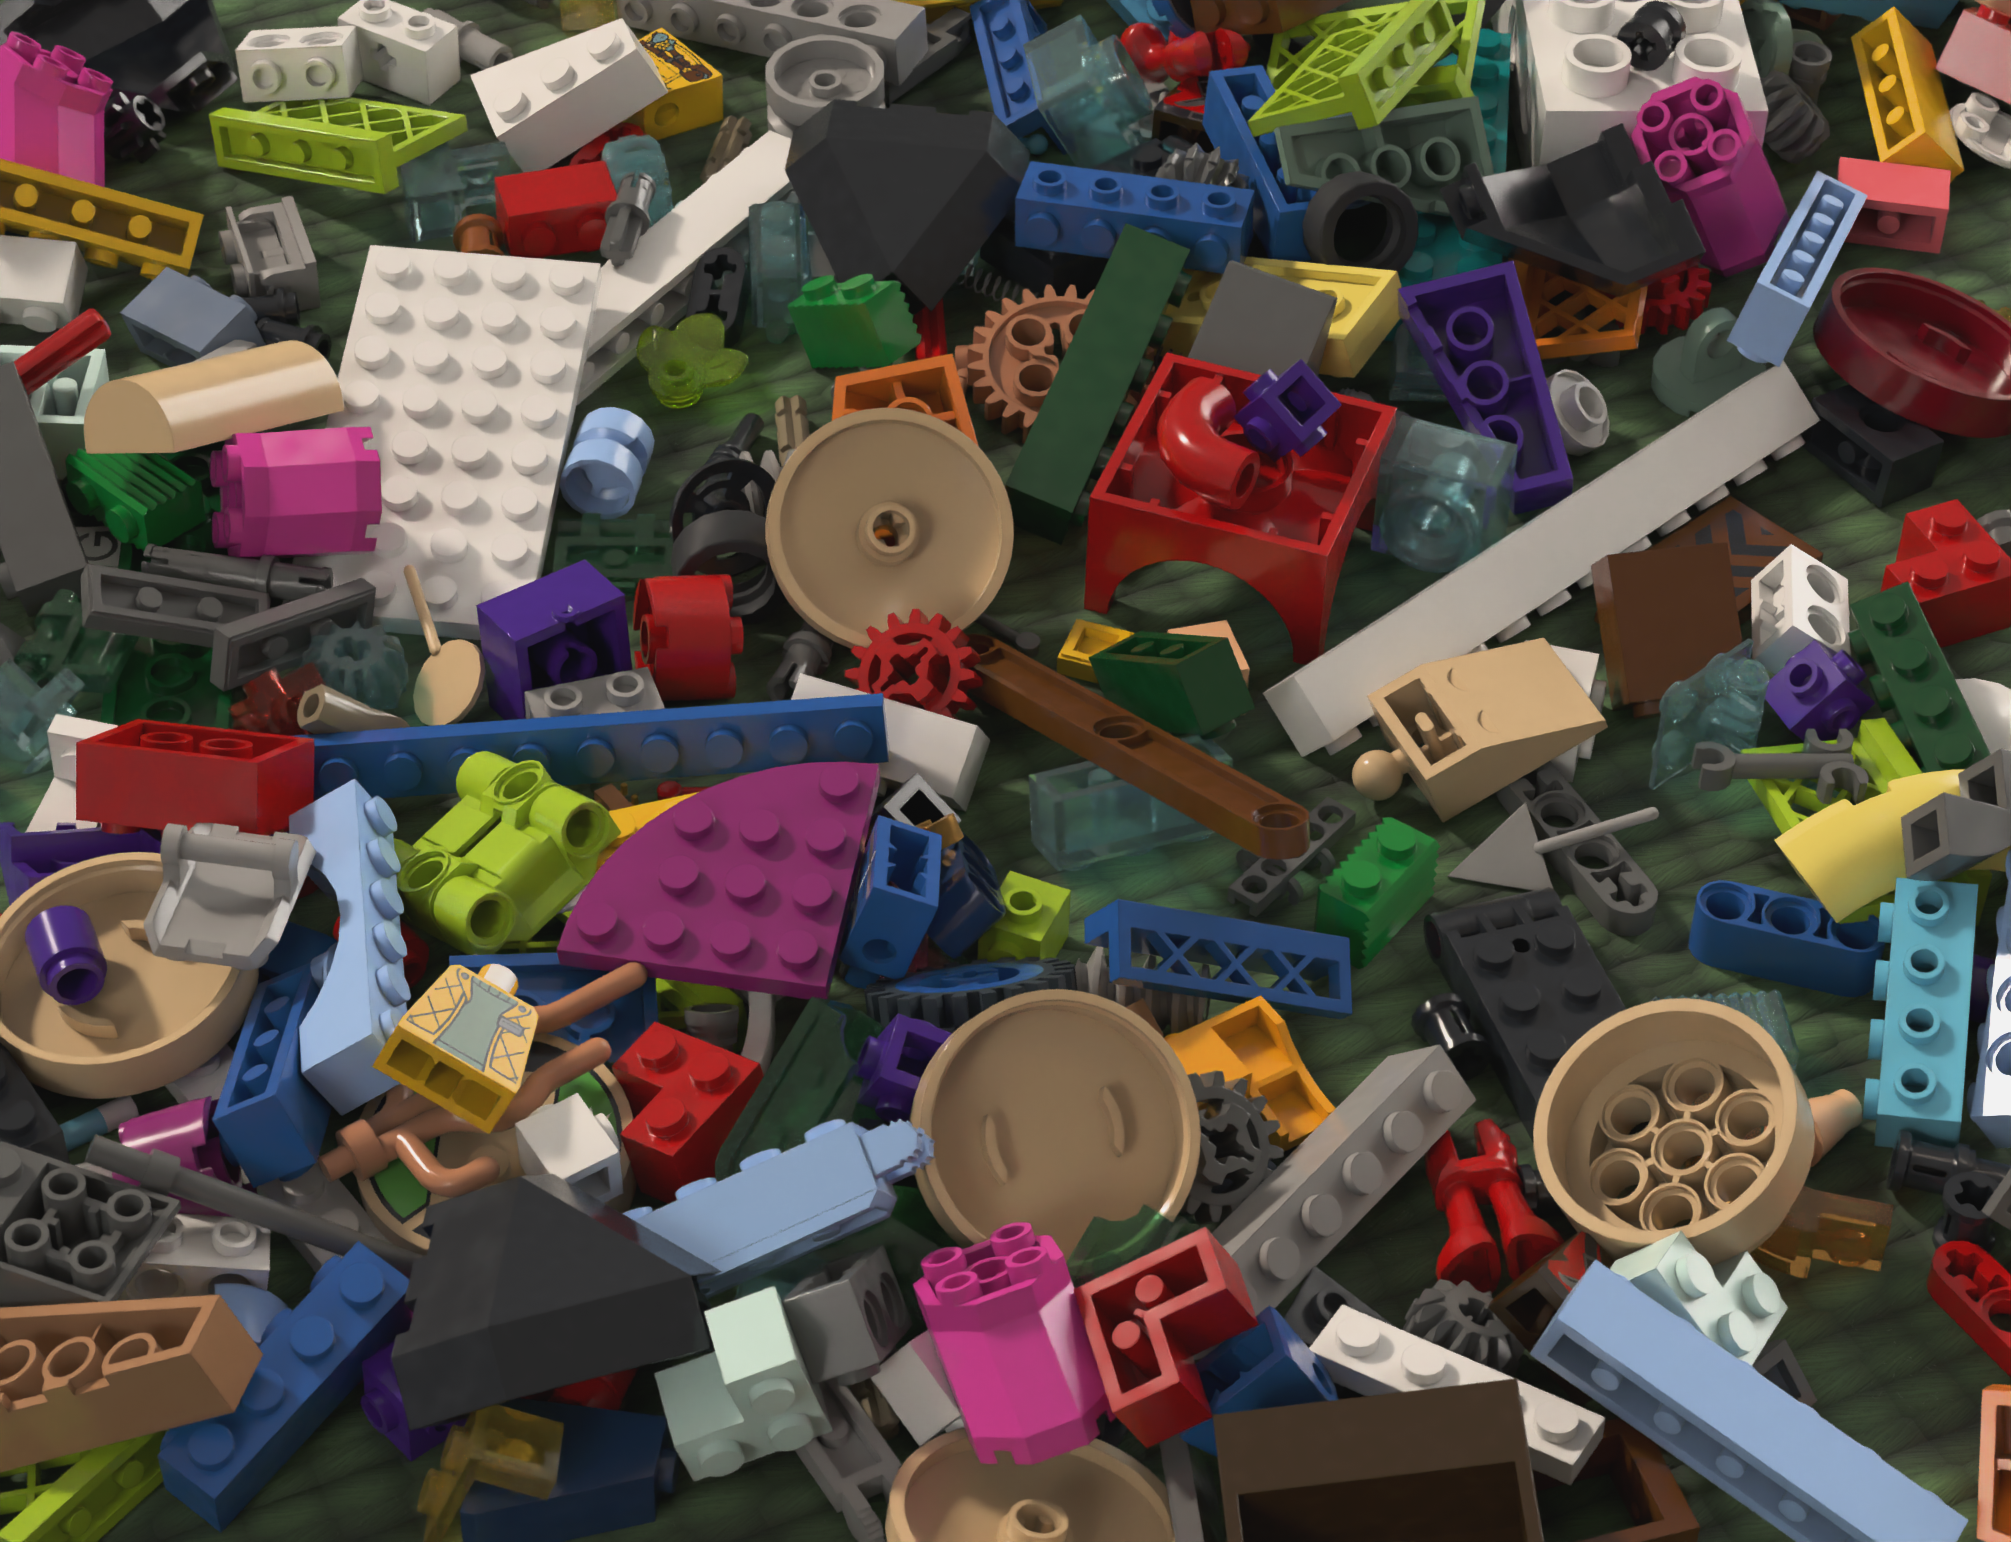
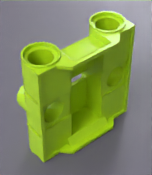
[394,751,622,955]

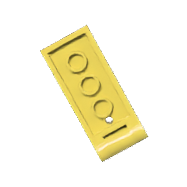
[1154,256,1402,378]

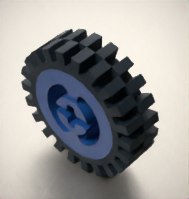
[864,957,1078,1038]

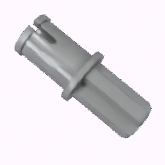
[423,8,513,70]

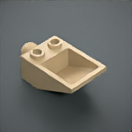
[1352,638,1608,823]

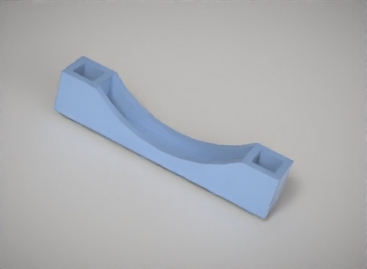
[289,779,411,1116]

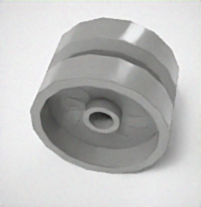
[765,35,885,139]

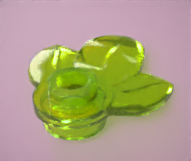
[636,313,749,408]

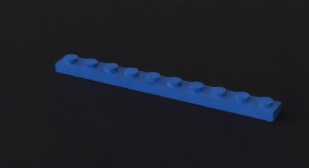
[295,693,889,801]

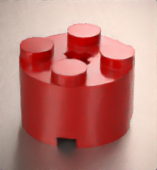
[633,574,744,701]

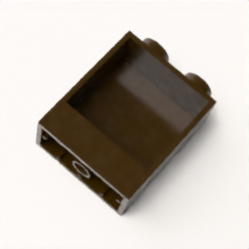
[1213,1378,1544,1542]

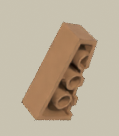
[0,1295,263,1472]

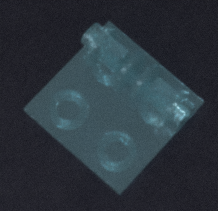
[1649,638,1770,790]

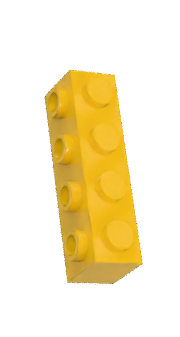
[1851,6,1964,183]
[0,158,204,280]

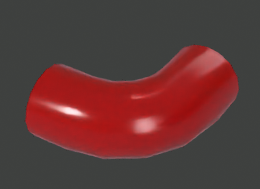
[1157,377,1260,510]

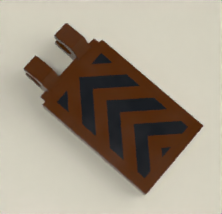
[1594,496,1823,625]

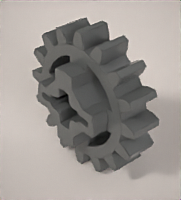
[1176,1070,1284,1225]

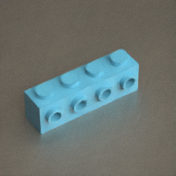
[1863,878,1978,1148]

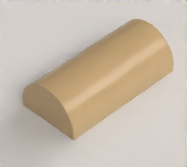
[84,340,344,454]

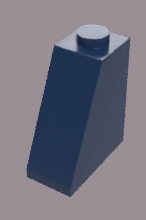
[460,1398,680,1542]

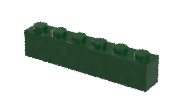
[1005,223,1192,545]

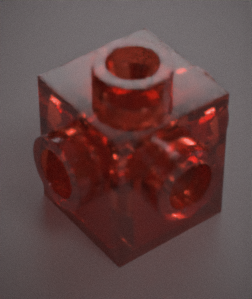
[228,662,326,736]

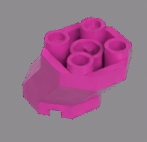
[0,32,113,187]
[1631,77,1790,277]
[210,427,382,560]
[913,1222,1116,1465]

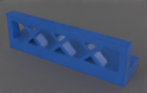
[969,0,1077,155]
[1084,899,1352,1020]

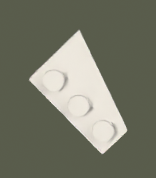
[470,18,668,173]

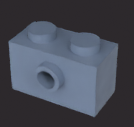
[120,267,266,367]

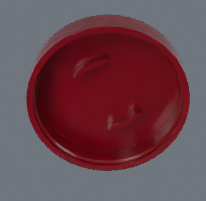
[1813,268,2011,438]

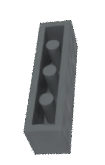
[0,361,89,617]

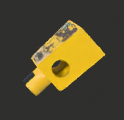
[622,28,723,142]

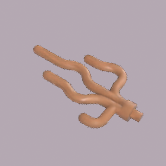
[317,962,648,1198]

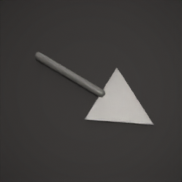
[1447,802,1659,891]

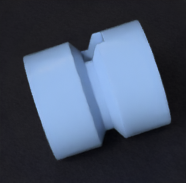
[559,407,655,520]

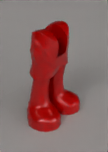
[1119,22,1251,84]
[1424,1119,1564,1294]

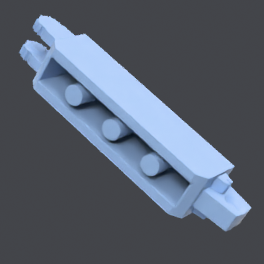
[623,1119,935,1299]

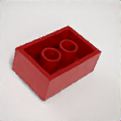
[76,719,314,838]

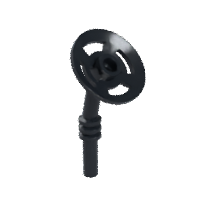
[669,413,776,576]

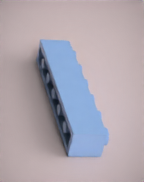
[1726,171,1868,367]
[1530,1259,1968,1542]

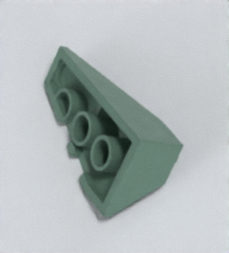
[1274,96,1494,217]

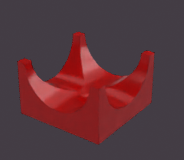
[1084,353,1397,665]

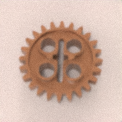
[967,284,1155,443]

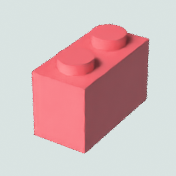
[1836,157,1951,254]

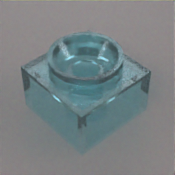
[1023,14,1153,169]
[1371,415,1518,573]

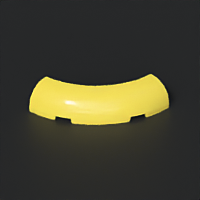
[1774,770,2011,923]

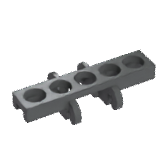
[1227,796,1356,917]

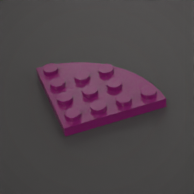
[557,762,880,1002]

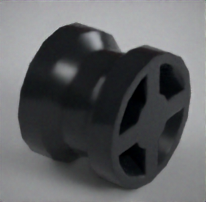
[1617,0,1686,71]

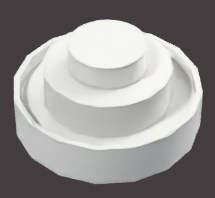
[1546,369,1610,456]

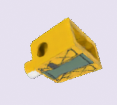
[372,964,539,1134]

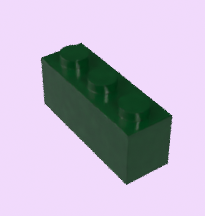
[1089,631,1255,740]

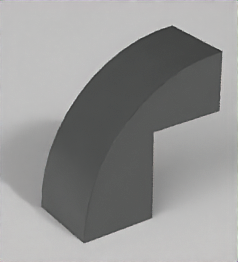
[1901,748,2011,881]

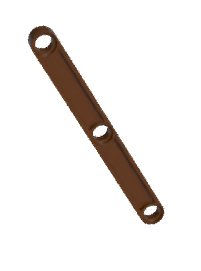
[948,634,1310,860]

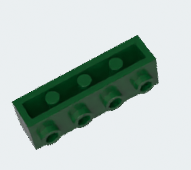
[1847,581,1991,773]

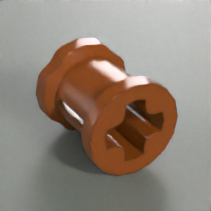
[453,214,505,256]

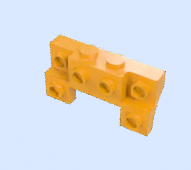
[1164,995,1336,1151]

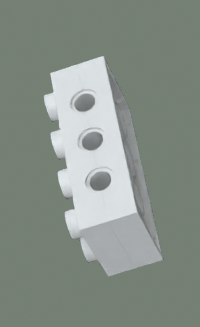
[1491,0,1769,169]

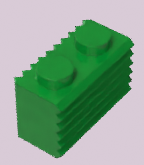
[788,274,922,369]
[65,447,206,552]
[1314,817,1441,969]

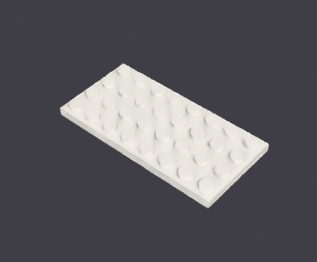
[282,245,602,640]

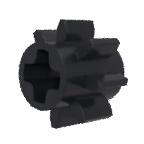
[104,92,166,163]

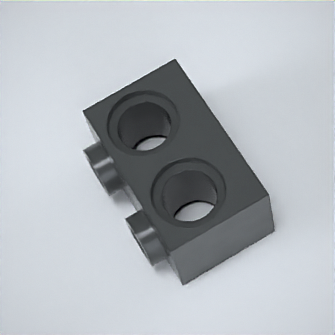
[782,1244,913,1386]

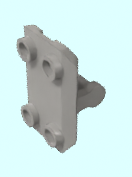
[143,823,316,970]

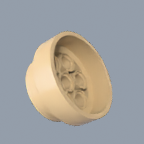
[1533,998,1815,1267]

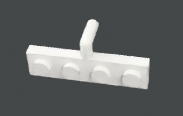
[1309,1305,1605,1485]

